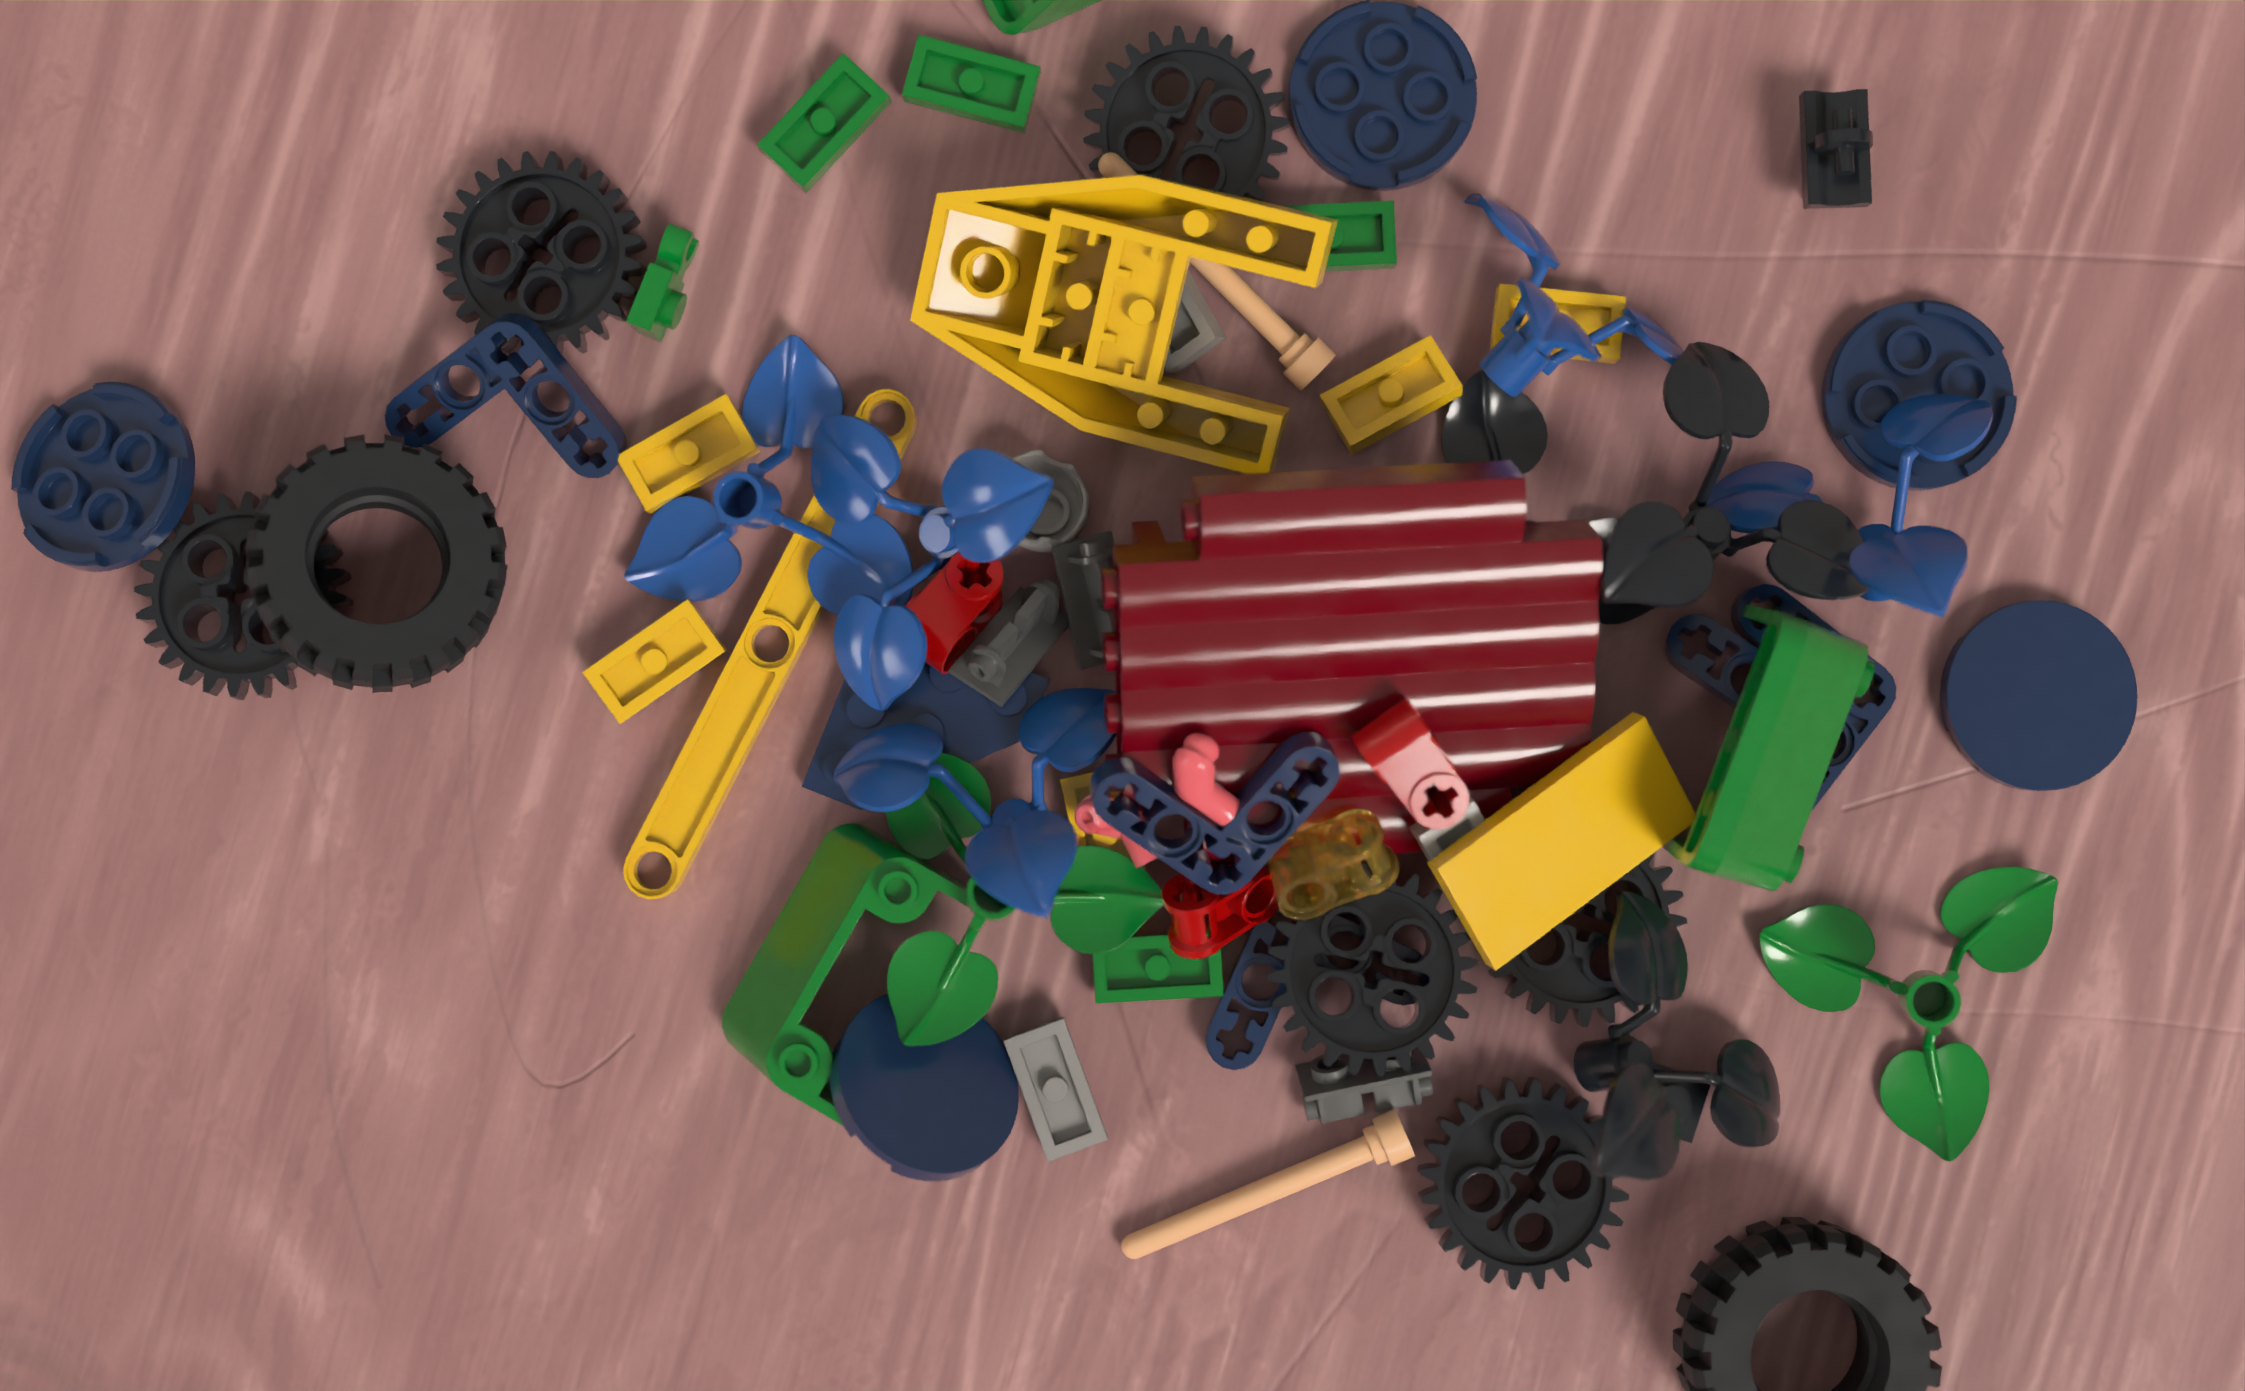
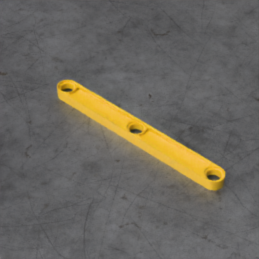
[623,389,917,899]

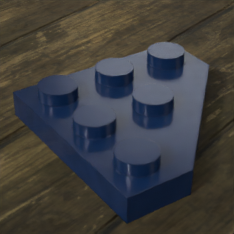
[802,662,1050,810]

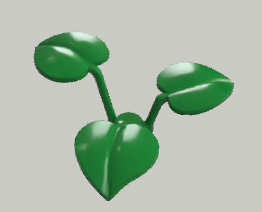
[886,753,1163,1046]
[1759,867,2058,1161]

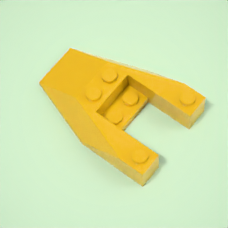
[910,175,1338,474]

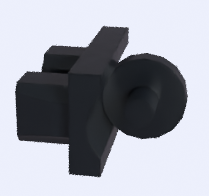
[1799,89,1873,209]

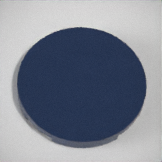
[1288,0,1477,191]
[1821,300,2017,491]
[11,382,195,572]
[1940,600,2138,791]
[830,994,1019,1181]

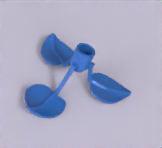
[1464,193,1684,398]
[624,335,914,615]
[1707,394,1993,617]
[811,415,1054,711]
[833,688,1116,918]

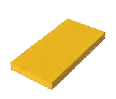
[1428,712,1696,971]

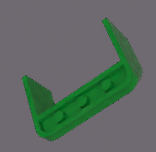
[1662,604,1875,891]
[722,823,969,1126]

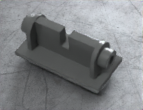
[1051,531,1115,670]
[949,579,1069,707]
[1295,1048,1433,1125]

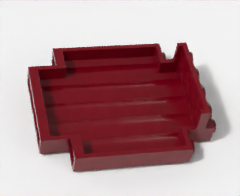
[1101,460,1603,866]

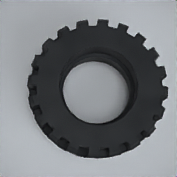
[246,434,508,693]
[1673,1217,1942,1391]

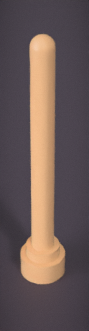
[1098,152,1336,391]
[1121,1109,1415,1259]

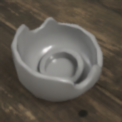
[1012,450,1089,552]

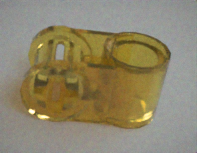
[1267,809,1400,920]

